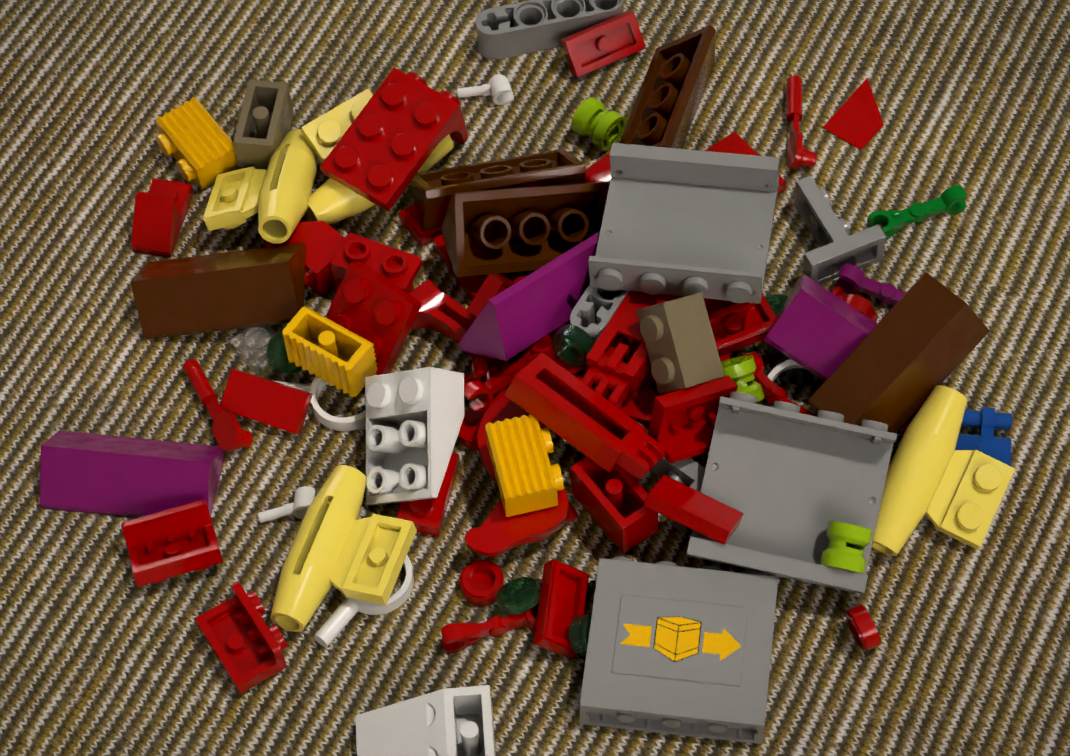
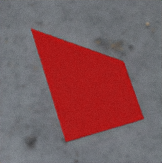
[822,78,884,150]

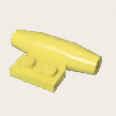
[301,88,454,225]
[203,129,317,244]
[872,385,1015,556]
[270,465,417,632]

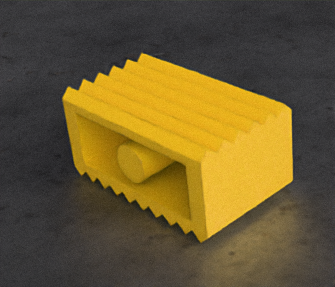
[155,97,239,190]
[282,306,378,398]
[485,414,564,517]

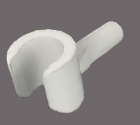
[457,74,514,105]
[258,486,315,523]

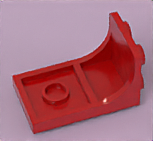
[320,67,469,212]

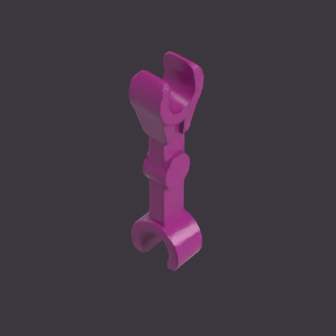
[836,263,905,305]

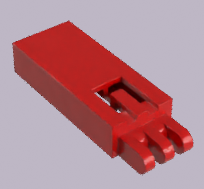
[581,291,685,408]
[505,352,665,478]

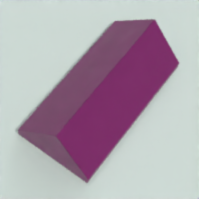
[457,231,600,361]
[763,274,944,435]
[40,430,226,518]

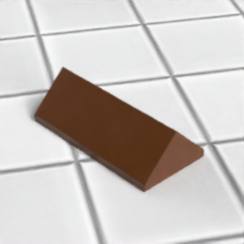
[619,25,716,149]
[410,149,586,230]
[441,181,610,277]
[130,243,306,339]
[807,272,990,433]

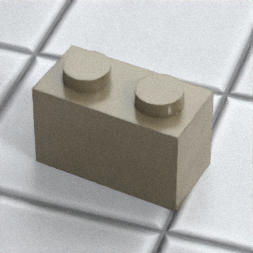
[233,80,294,170]
[636,292,724,394]

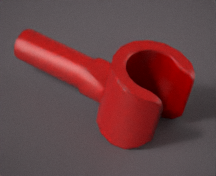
[464,358,499,386]

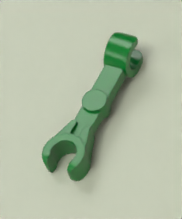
[867,185,967,241]

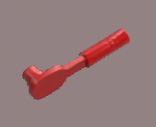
[787,76,817,170]
[182,359,253,452]

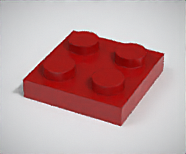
[326,261,423,375]

